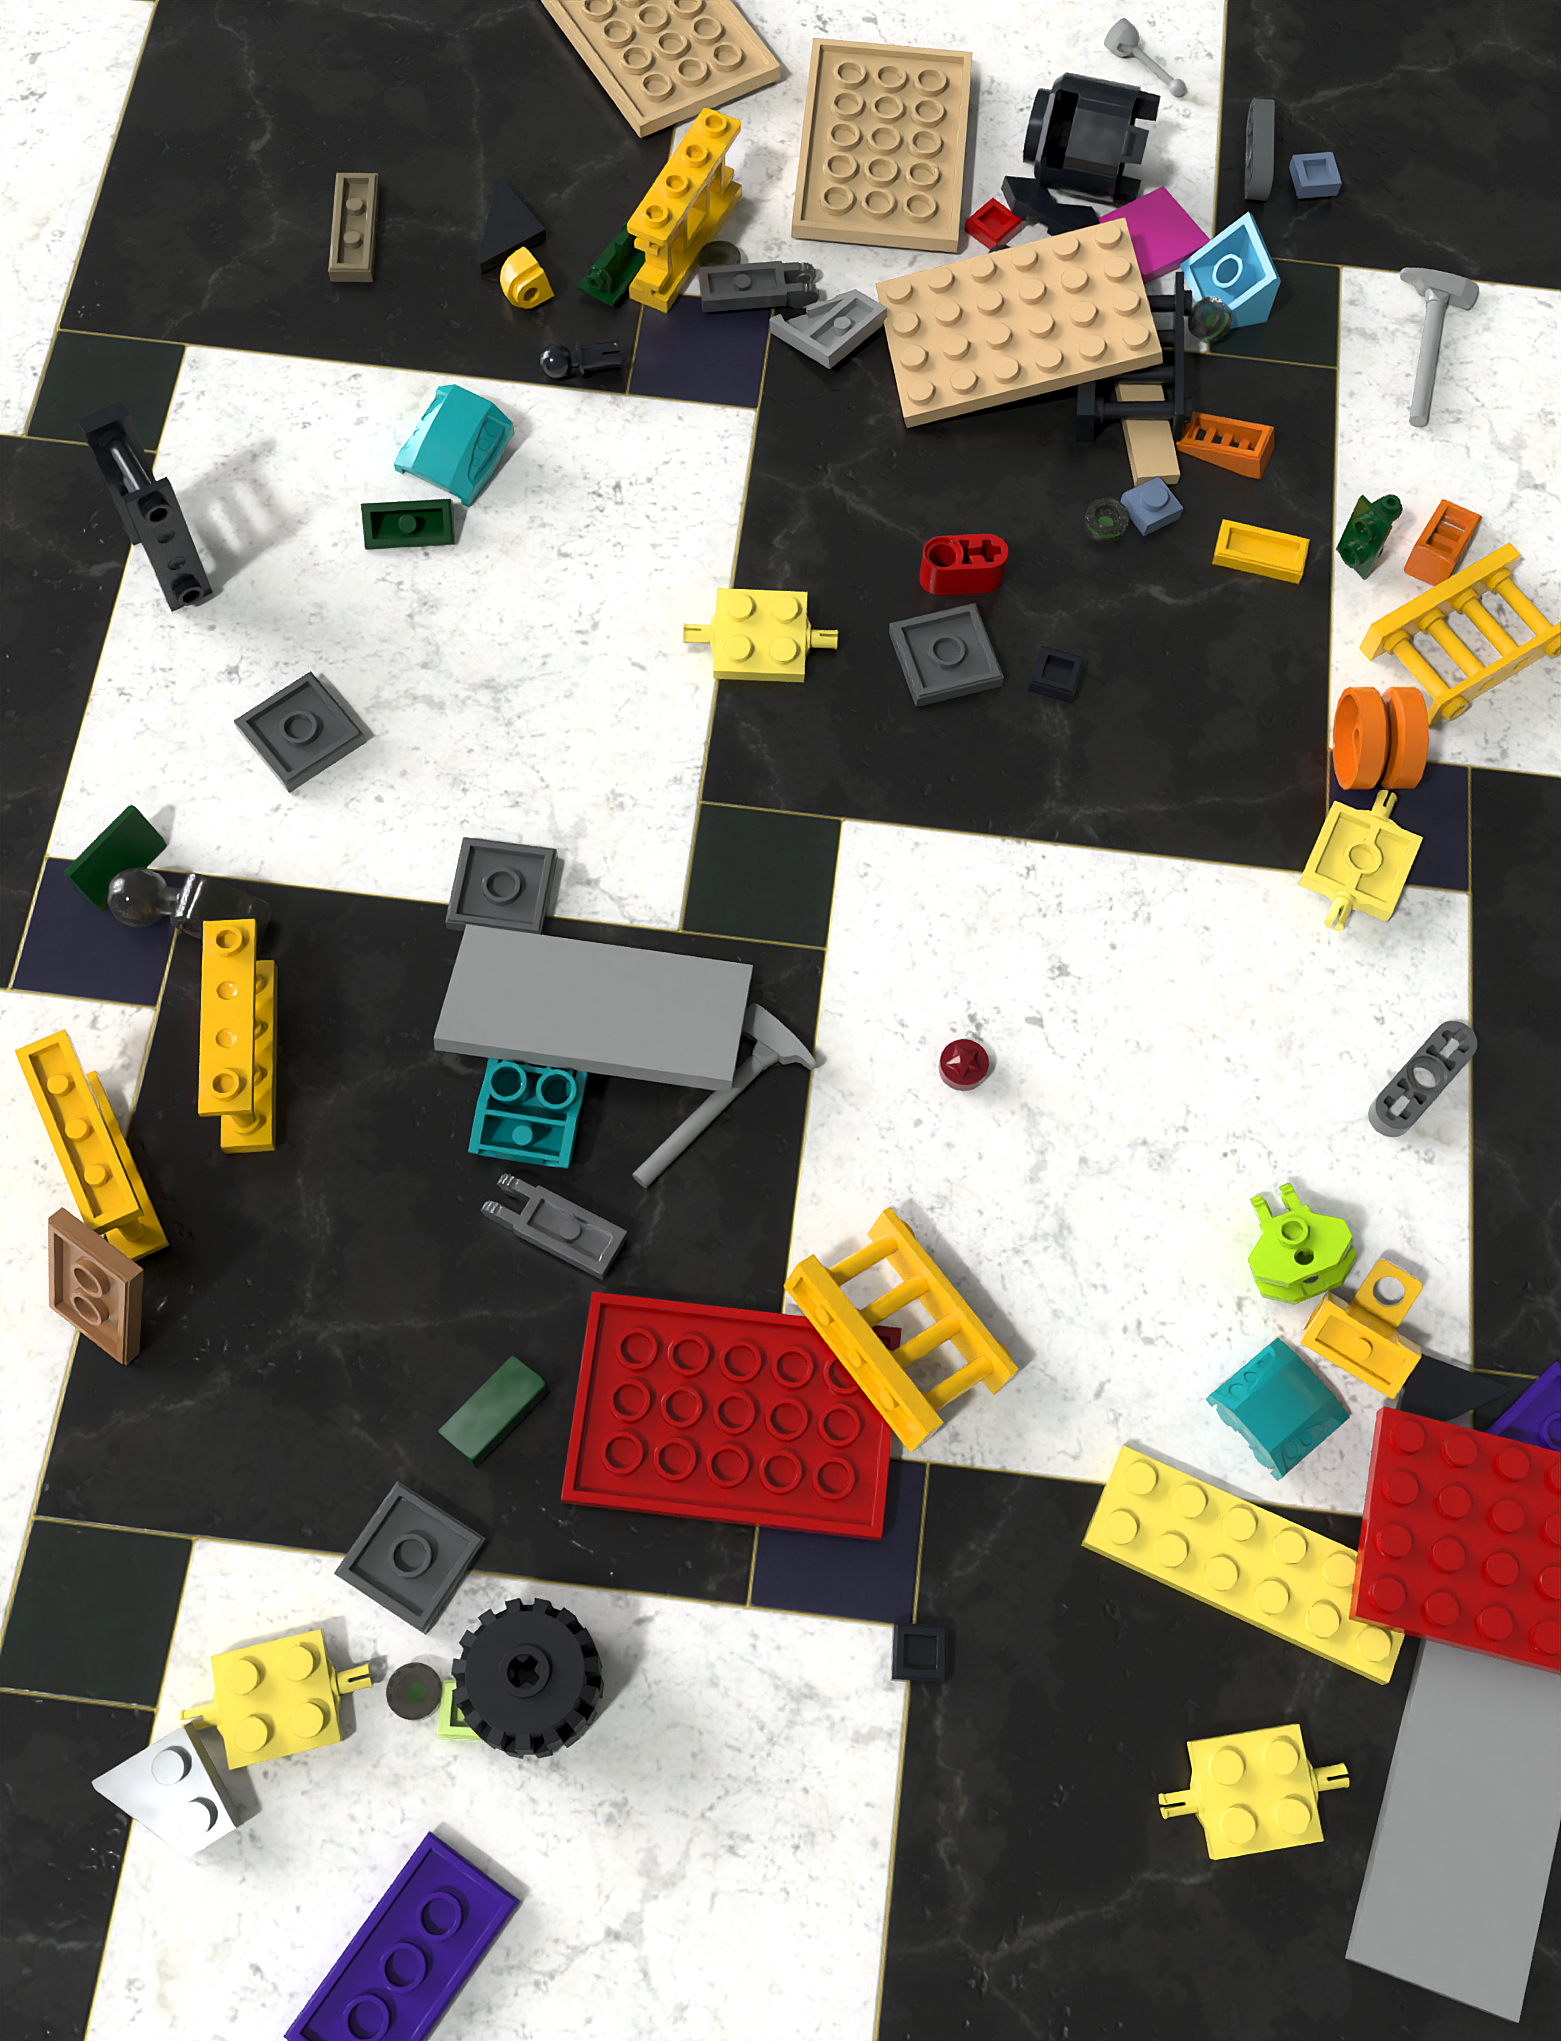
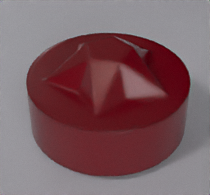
[938,1039,989,1091]

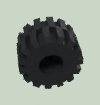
[451,1598,604,1759]

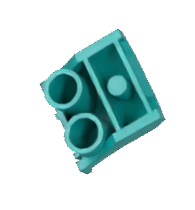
[394,384,514,507]
[468,1058,589,1169]
[1205,1338,1350,1481]

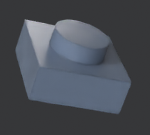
[1289,152,1342,199]
[1120,476,1183,536]

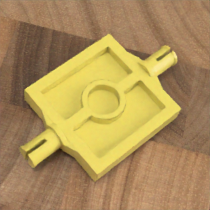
[683,588,838,683]
[1298,790,1423,931]
[180,1629,374,1770]
[1159,1724,1350,1860]

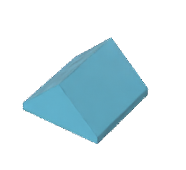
[1180,212,1281,333]

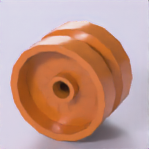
[1333,687,1429,790]

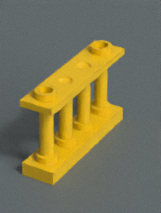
[1359,542,1561,726]
[198,919,278,1154]
[15,1029,169,1262]
[784,1207,1019,1453]

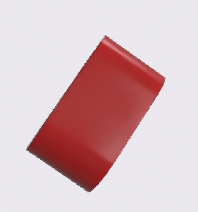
[919,534,1008,596]

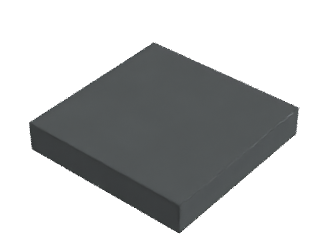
[889,603,1004,707]
[234,671,366,793]
[445,837,558,935]
[334,1481,487,1635]

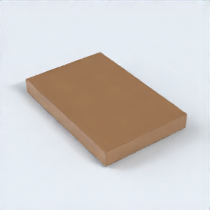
[48,1207,144,1365]

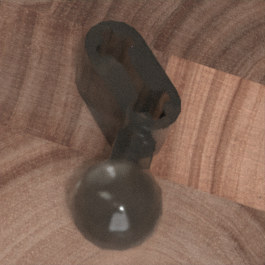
[107,867,273,956]

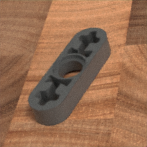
[1245,98,1275,201]
[1368,1021,1478,1137]

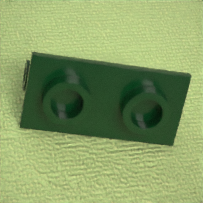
[577,222,646,307]
[1336,494,1403,580]

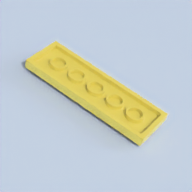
[1081,1445,1405,1685]

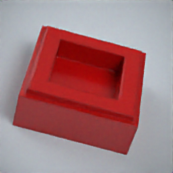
[964,198,1024,250]

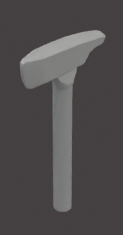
[1399,268,1479,427]
[632,1003,817,1188]

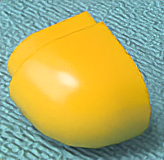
[500,246,554,309]

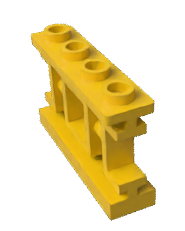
[627,108,742,313]

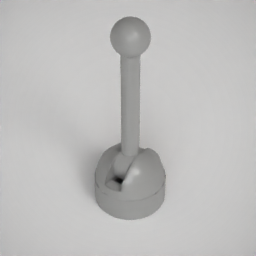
[1104,18,1186,96]

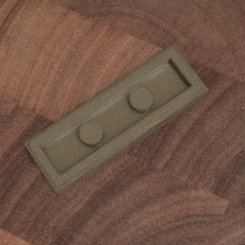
[328,173,380,282]

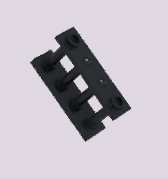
[1076,272,1192,442]
[77,401,213,612]

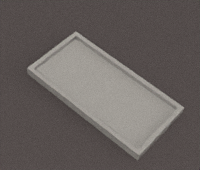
[434,924,753,1093]
[1345,1639,1561,2023]

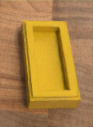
[1212,519,1310,584]

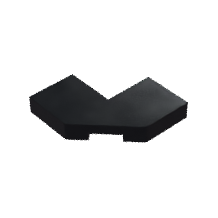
[1001,176,1100,236]

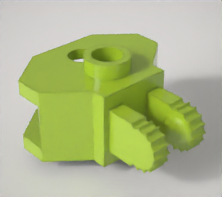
[1247,1182,1358,1305]

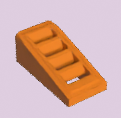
[1176,411,1275,480]
[1404,499,1483,586]

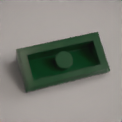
[361,498,455,550]
[64,804,167,911]
[438,1355,550,1468]

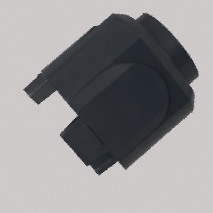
[1023,72,1161,202]

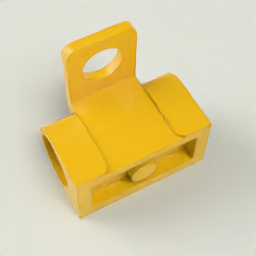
[1300,1259,1423,1400]

